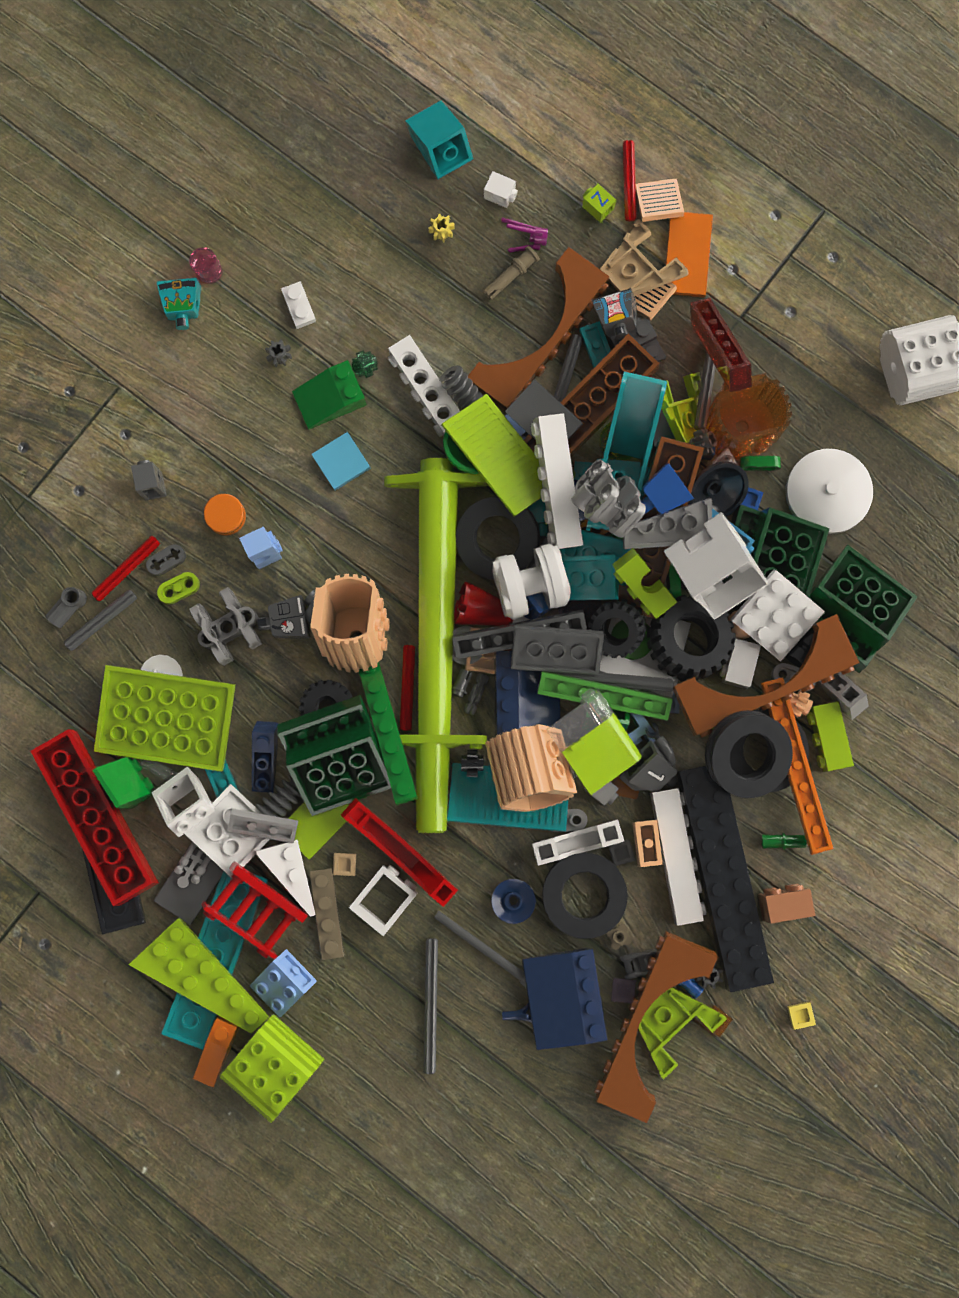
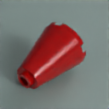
[454,582,514,626]

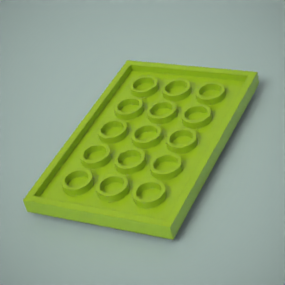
[94,665,236,772]

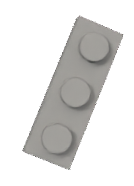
[228,809,298,843]

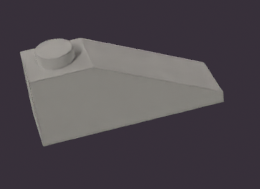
[817,671,869,720]

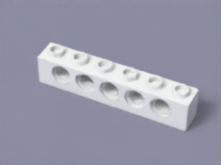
[388,335,460,437]

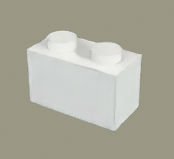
[720,639,761,689]

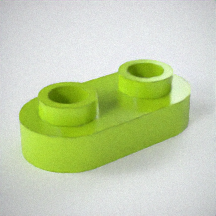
[157,572,200,604]

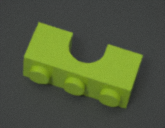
[612,548,677,619]

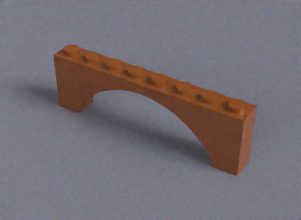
[468,247,610,412]
[673,614,859,738]
[594,931,718,1123]

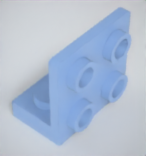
[250,949,317,1017]

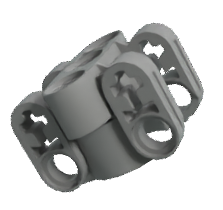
[571,459,646,538]
[189,587,262,665]

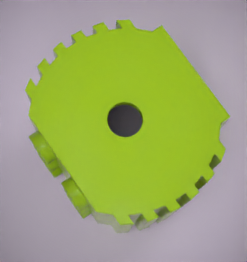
[220,1014,324,1123]

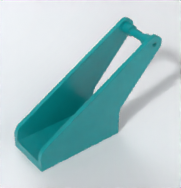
[586,371,667,531]

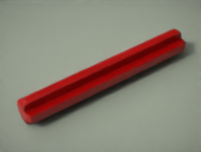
[623,140,636,222]
[91,536,160,601]
[400,645,415,731]

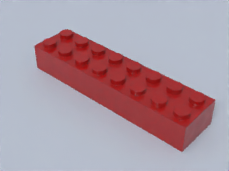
[30,729,159,906]

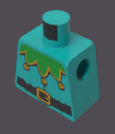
[157,278,201,330]

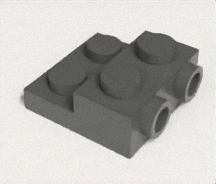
[609,317,666,362]

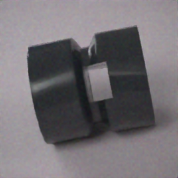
[785,631,813,668]

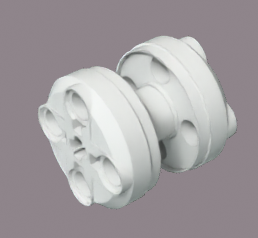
[492,544,571,619]

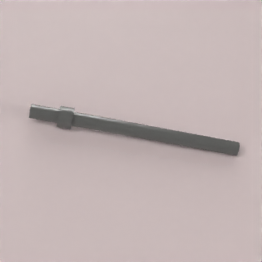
[434,911,526,987]

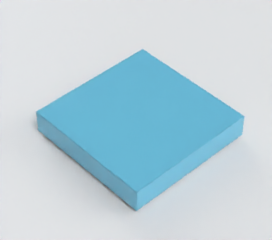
[312,432,371,491]

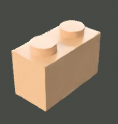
[632,820,663,867]

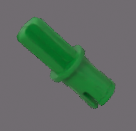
[762,833,807,850]

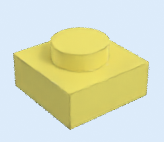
[787,1002,816,1030]

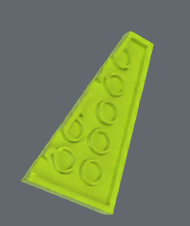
[128,918,269,1034]

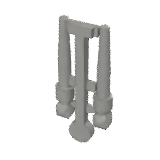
[174,841,211,888]

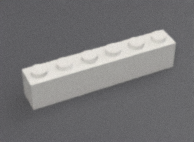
[531,413,583,549]
[650,788,706,926]

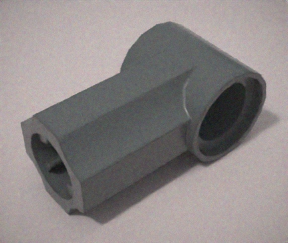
[45,587,87,629]

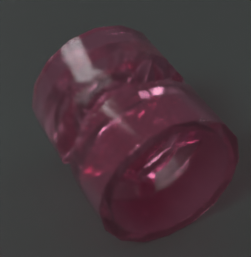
[189,247,223,284]

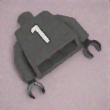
[619,723,678,792]

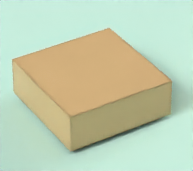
[333,853,357,876]

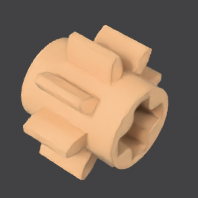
[790,690,813,718]

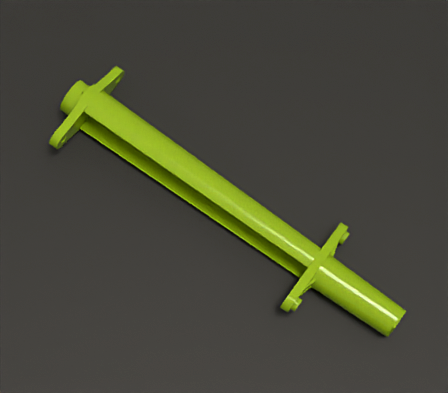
[384,458,489,833]

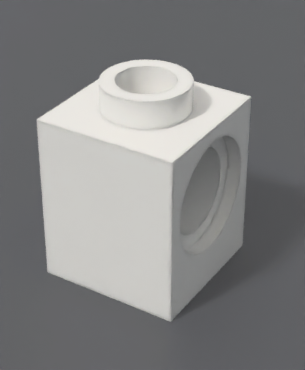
[484,171,518,208]

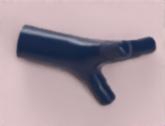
[502,1003,532,1023]

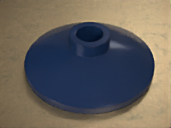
[491,879,536,924]

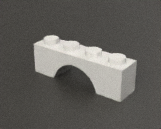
[532,820,624,866]

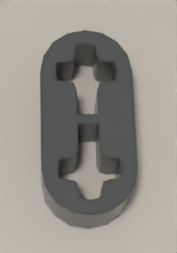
[146,544,186,576]

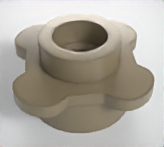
[606,924,632,950]

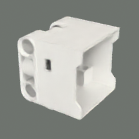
[664,513,769,620]

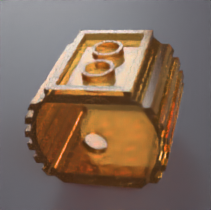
[706,373,792,459]

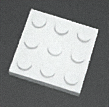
[731,569,825,661]
[184,784,270,878]

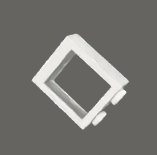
[152,767,215,837]
[349,865,418,936]

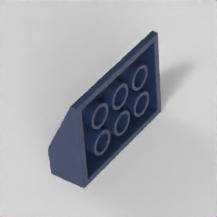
[494,651,561,737]
[522,948,607,1050]

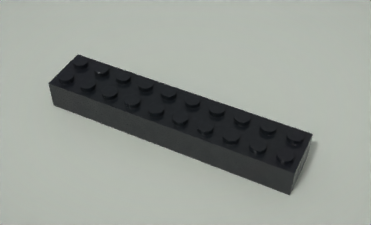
[677,766,774,993]

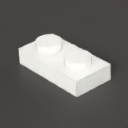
[281,281,316,329]

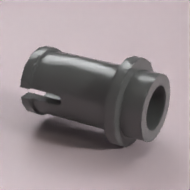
[452,669,473,698]

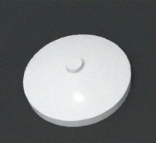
[786,449,873,534]

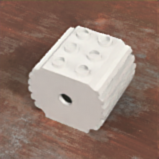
[879,315,959,405]

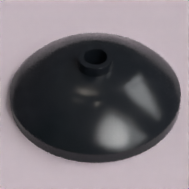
[688,461,749,517]

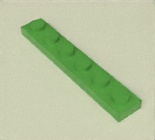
[537,671,673,720]

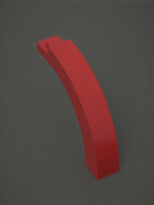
[341,798,458,907]

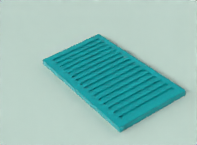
[447,763,568,832]

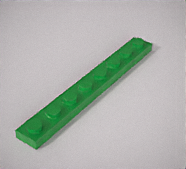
[359,662,418,805]

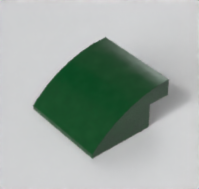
[722,505,830,599]
[808,544,918,673]
[277,695,391,816]

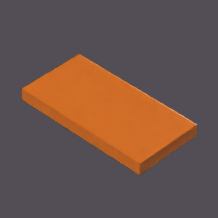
[666,212,713,298]

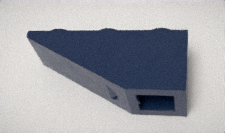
[252,721,278,793]

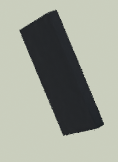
[82,849,146,935]

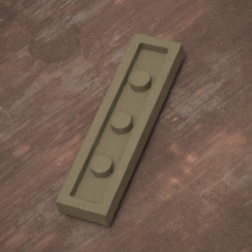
[310,868,345,960]

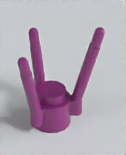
[501,218,548,252]

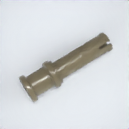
[483,246,540,301]

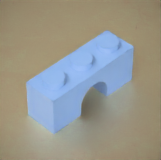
[239,527,283,569]

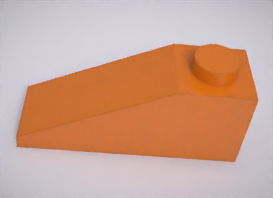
[193,1016,240,1088]

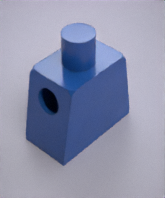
[641,463,693,514]

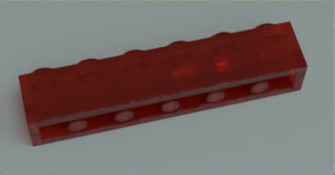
[690,298,752,392]

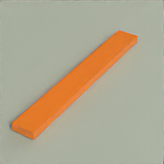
[761,677,834,855]

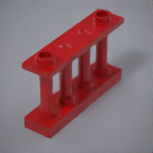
[201,861,308,959]

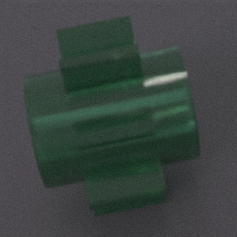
[352,351,378,378]

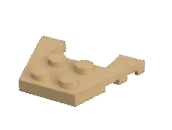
[600,219,689,296]

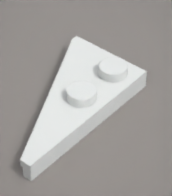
[255,839,316,917]

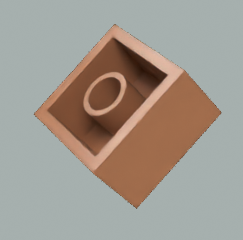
[758,884,816,924]

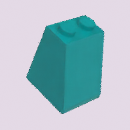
[405,100,473,179]

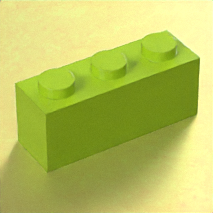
[807,701,854,772]

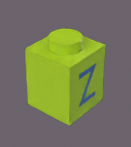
[582,184,616,223]

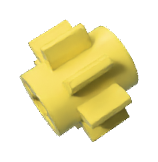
[429,214,455,242]

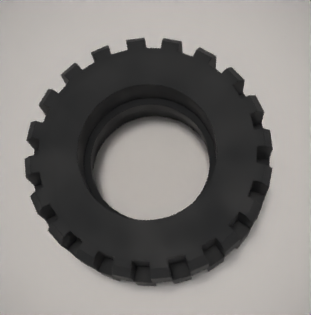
[647,595,736,681]

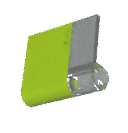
[546,689,642,795]

